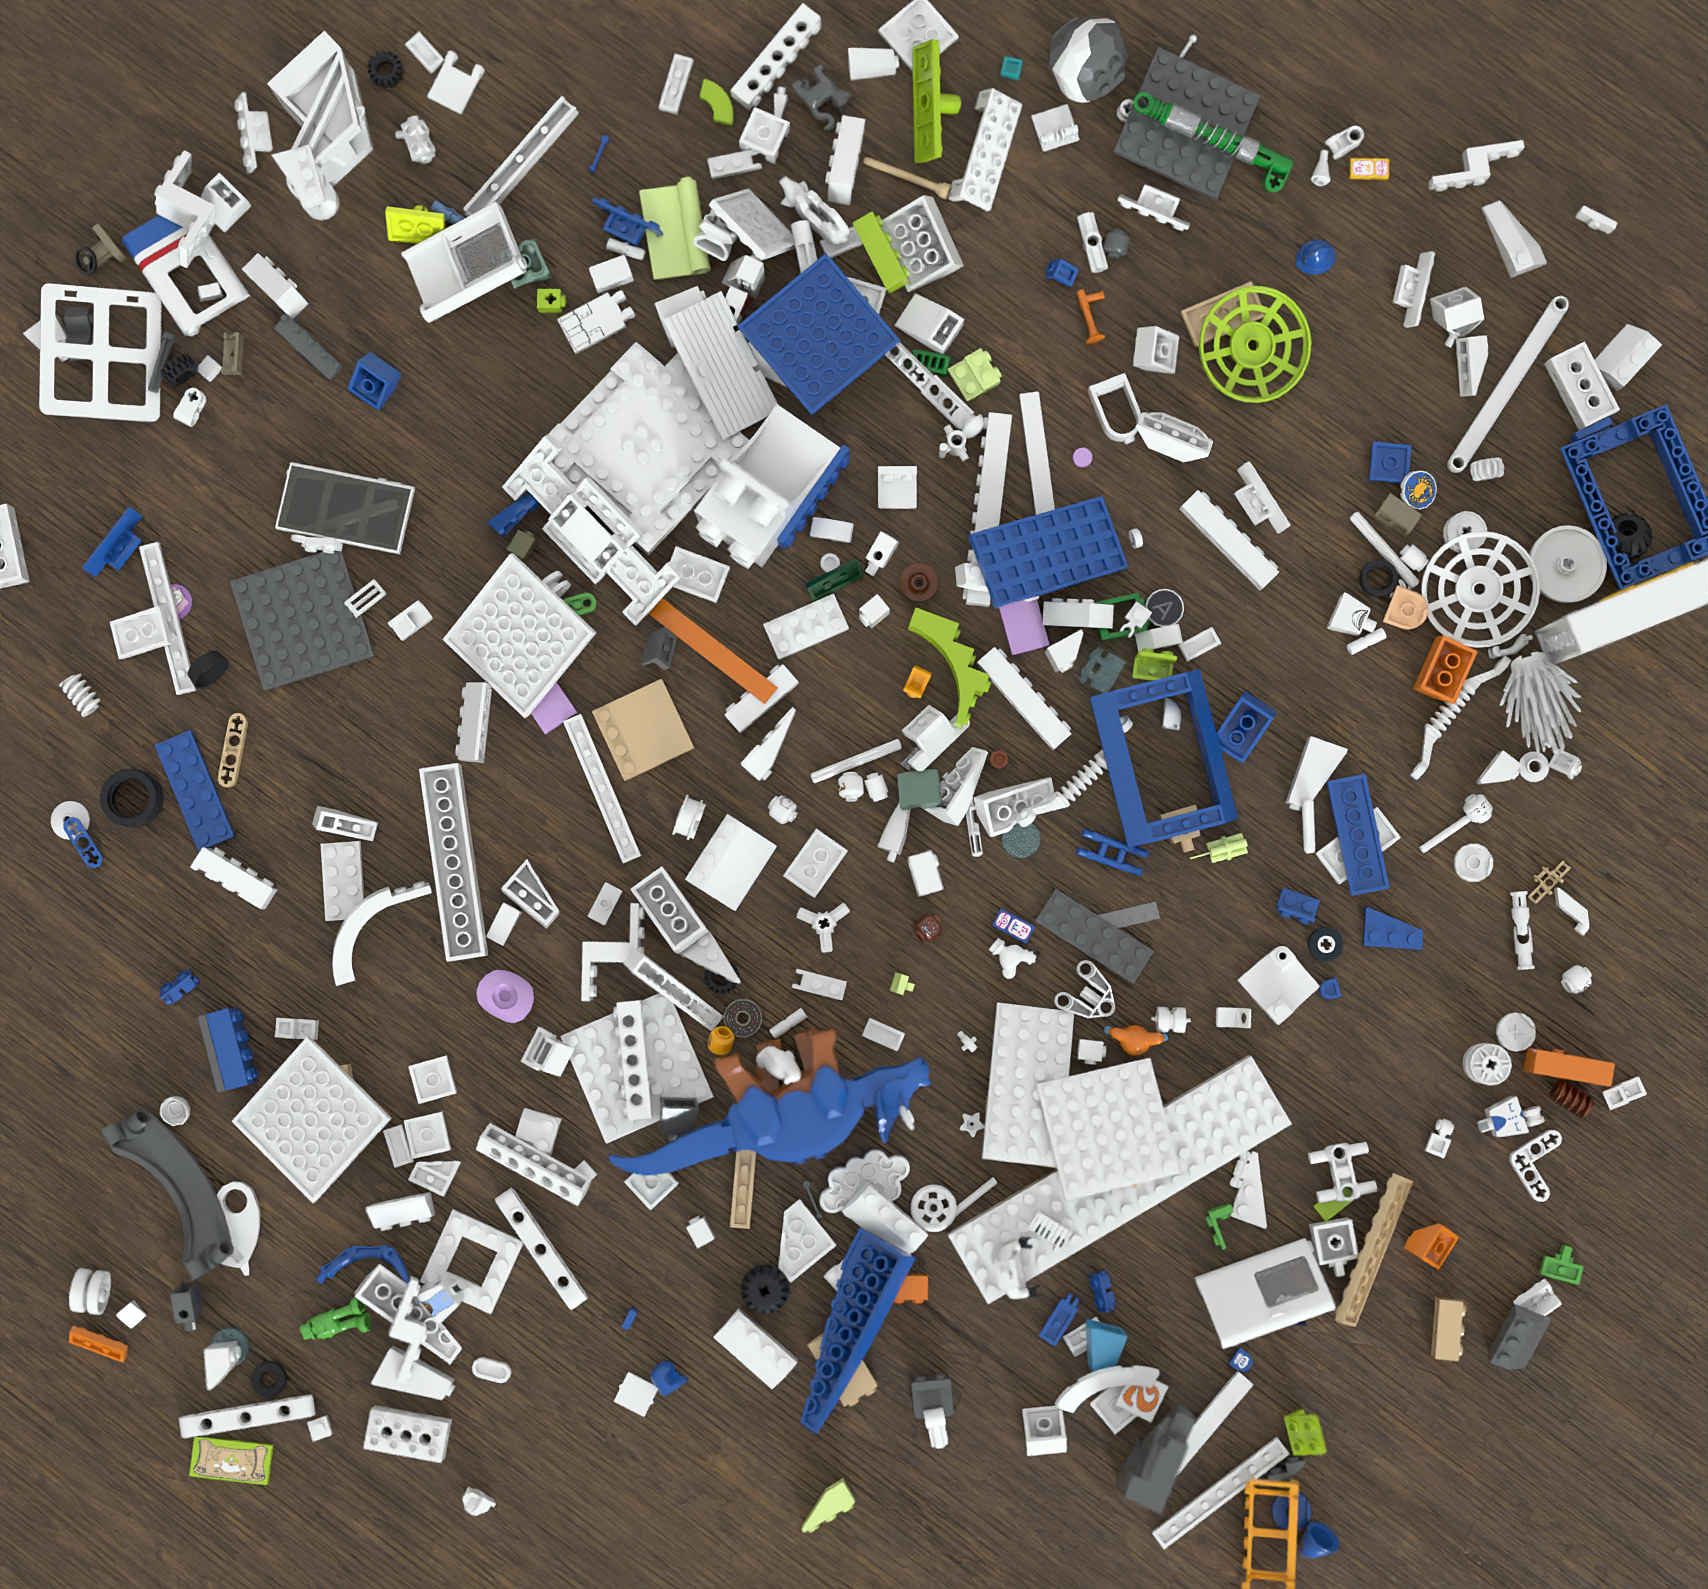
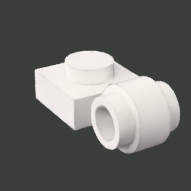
[1425,1118,1454,1158]

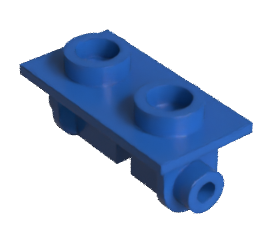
[160,968,199,1005]
[1089,1270,1116,1313]

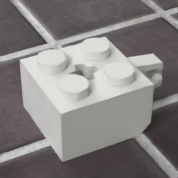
[1309,1217,1358,1277]

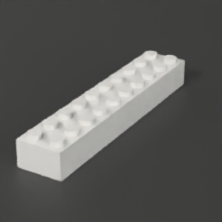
[419,763,489,962]

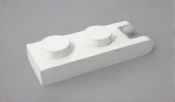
[708,149,762,179]
[792,969,847,1000]

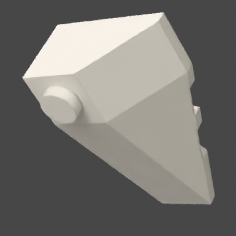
[741,707,796,782]
[973,777,1055,837]

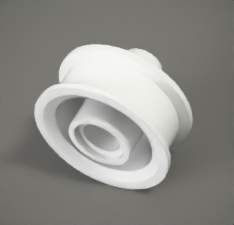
[672,794,706,840]

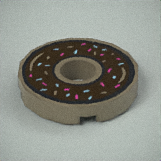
[724,999,762,1037]

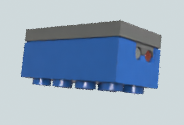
[198,1007,258,1093]

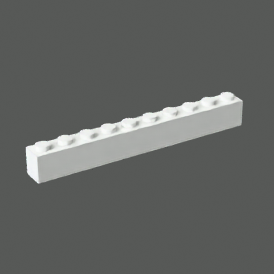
[963,412,1012,607]

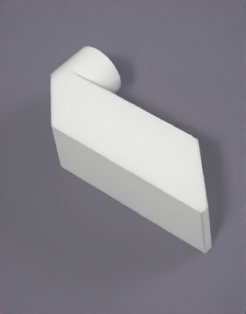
[1554,887,1589,936]

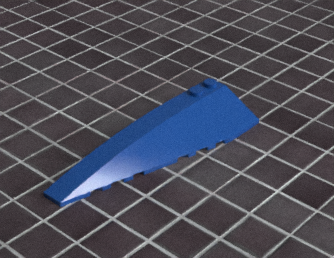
[801,1228,915,1433]

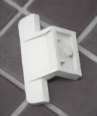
[902,705,970,771]

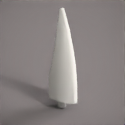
[878,802,911,862]

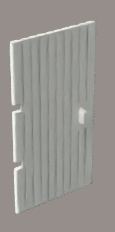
[662,291,778,440]

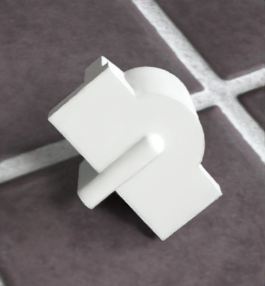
[462,1487,496,1516]

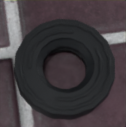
[251,1361,287,1397]

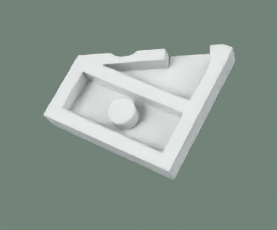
[408,1161,461,1197]

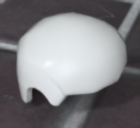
[160,1096,190,1126]

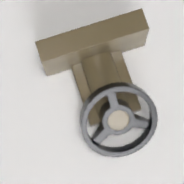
[75,223,126,274]

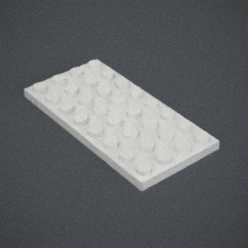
[982,1003,1074,1167]

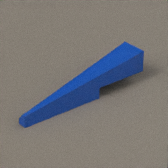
[487,492,540,538]

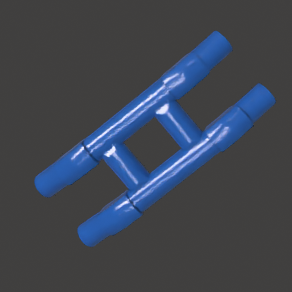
[1076,829,1149,876]

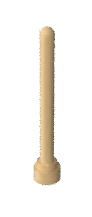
[864,157,951,199]

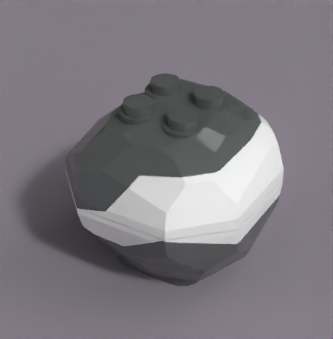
[1048,16,1128,103]

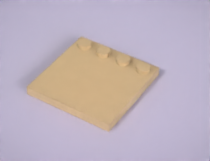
[592,679,695,781]

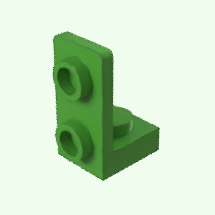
[1205,1203,1234,1250]

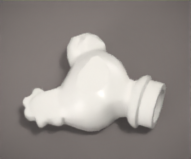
[989,938,1036,979]

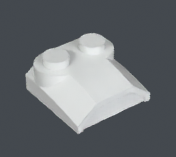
[515,1108,562,1157]

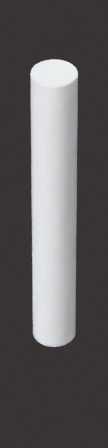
[1419,815,1471,854]
[955,1177,998,1217]

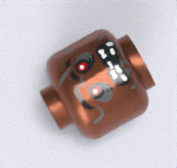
[913,914,942,942]

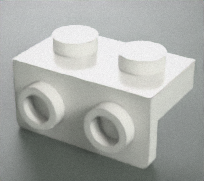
[1513,1279,1562,1316]

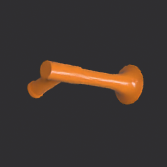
[1076,289,1105,344]

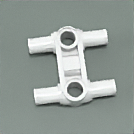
[1308,1142,1377,1203]

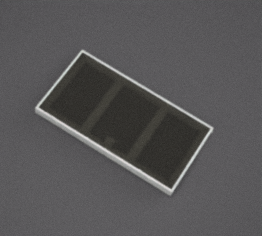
[275,462,415,554]

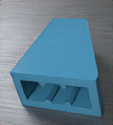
[1086,1319,1128,1372]

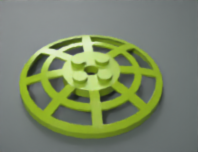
[1199,286,1311,403]

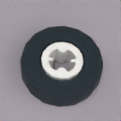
[1308,927,1343,962]

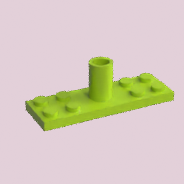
[912,39,961,164]

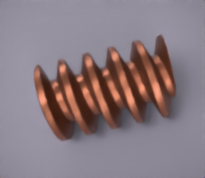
[1550,1078,1595,1119]

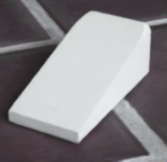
[486,902,522,946]

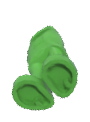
[300,1297,371,1340]

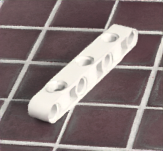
[495,1188,588,1310]
[179,1394,316,1438]

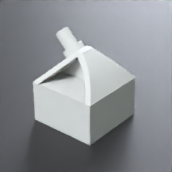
[1430,287,1484,348]

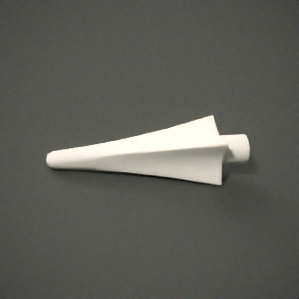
[774,87,788,118]

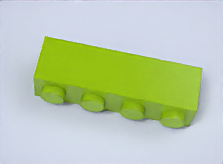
[853,212,910,293]

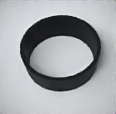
[187,650,229,688]

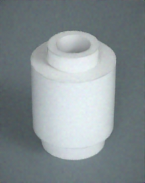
[1400,544,1429,572]
[864,772,888,802]

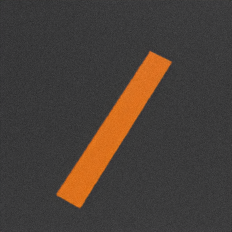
[649,598,778,704]

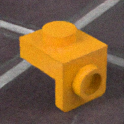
[903,665,932,698]

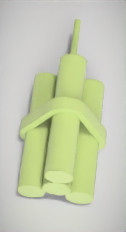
[1190,833,1248,863]

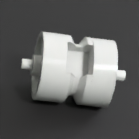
[1151,1007,1191,1033]

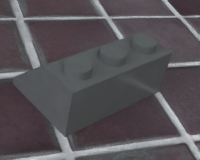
[1488,1303,1551,1370]

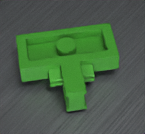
[1539,1244,1584,1285]

